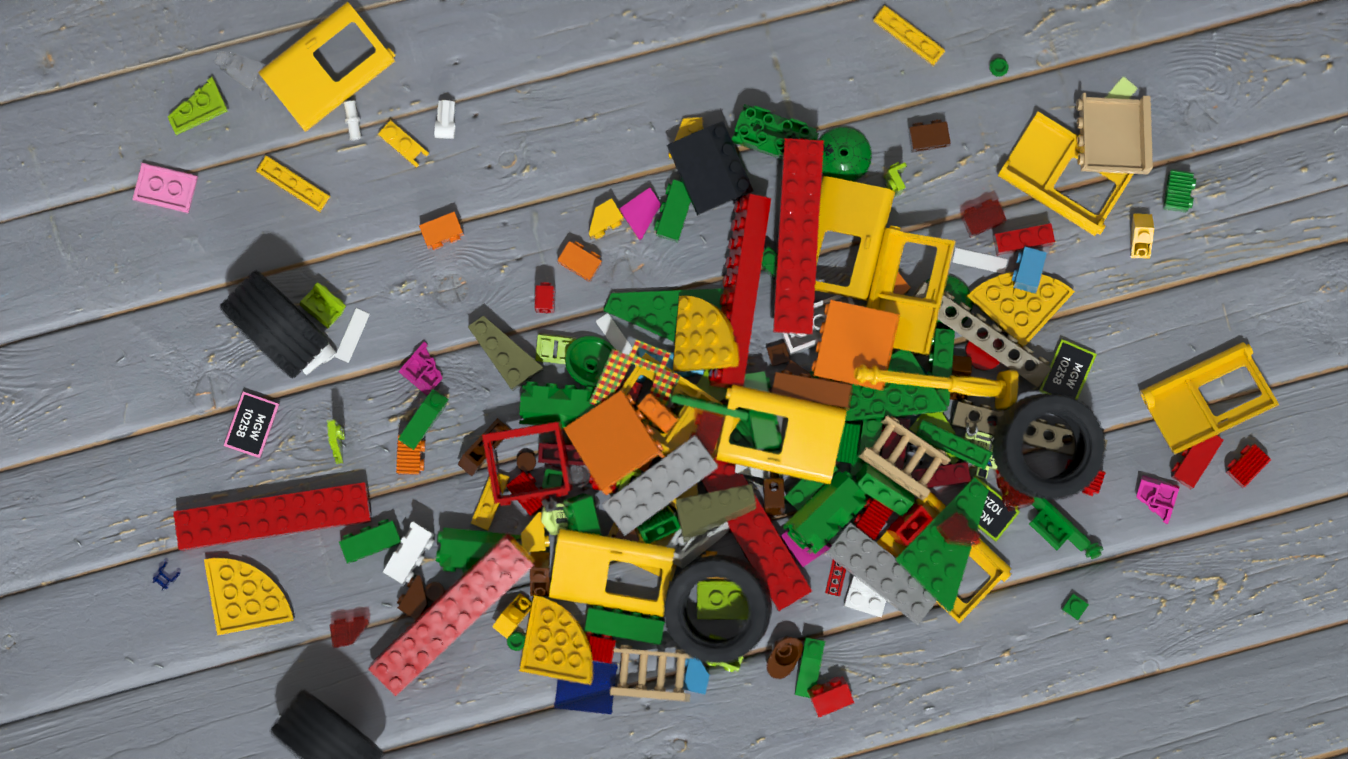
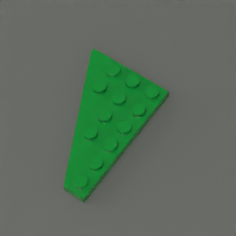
[603,288,724,343]
[844,350,947,422]
[895,478,989,612]

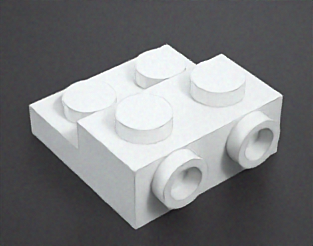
[844,575,886,617]

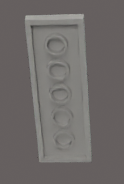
[602,435,718,535]
[826,523,936,625]

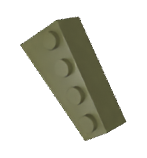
[468,316,544,391]
[675,484,756,543]

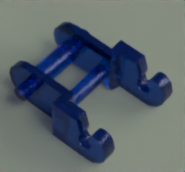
[152,561,181,591]

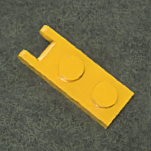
[378,120,429,168]

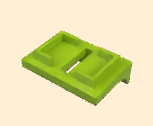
[535,333,577,364]

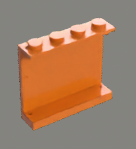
[812,300,900,391]
[564,390,665,495]

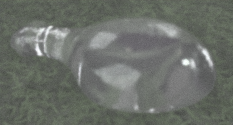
[544,463,590,487]

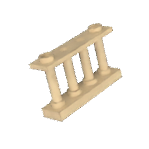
[859,416,951,500]
[610,645,693,702]

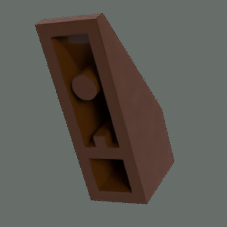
[457,418,511,477]

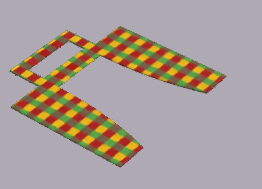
[589,340,680,429]

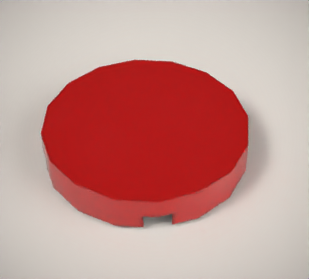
[966,332,1002,370]

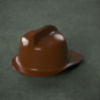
[767,636,803,679]

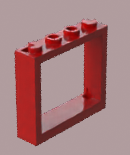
[482,421,573,506]

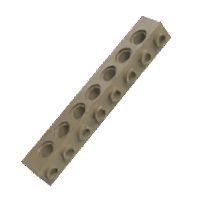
[912,280,1051,387]
[951,400,1108,457]

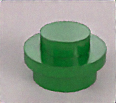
[989,58,1009,77]
[1085,543,1104,559]
[507,632,526,651]

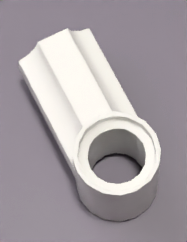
[435,100,455,139]
[303,343,337,375]

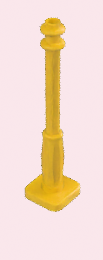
[854,364,1019,410]

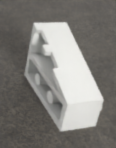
[383,522,435,585]
[667,522,730,568]

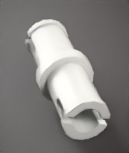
[343,101,362,140]

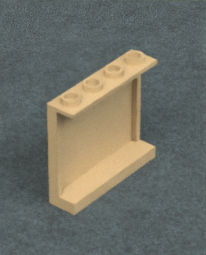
[1076,93,1153,174]

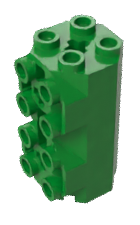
[732,104,819,160]
[519,382,597,429]
[783,471,867,554]
[436,527,521,573]

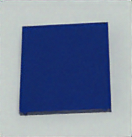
[554,662,618,715]

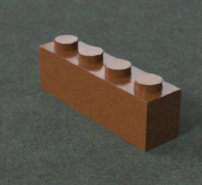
[772,370,853,411]

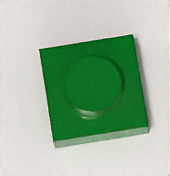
[542,469,564,489]
[1061,594,1089,621]

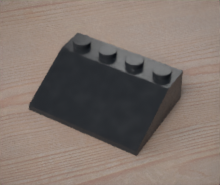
[667,121,754,215]

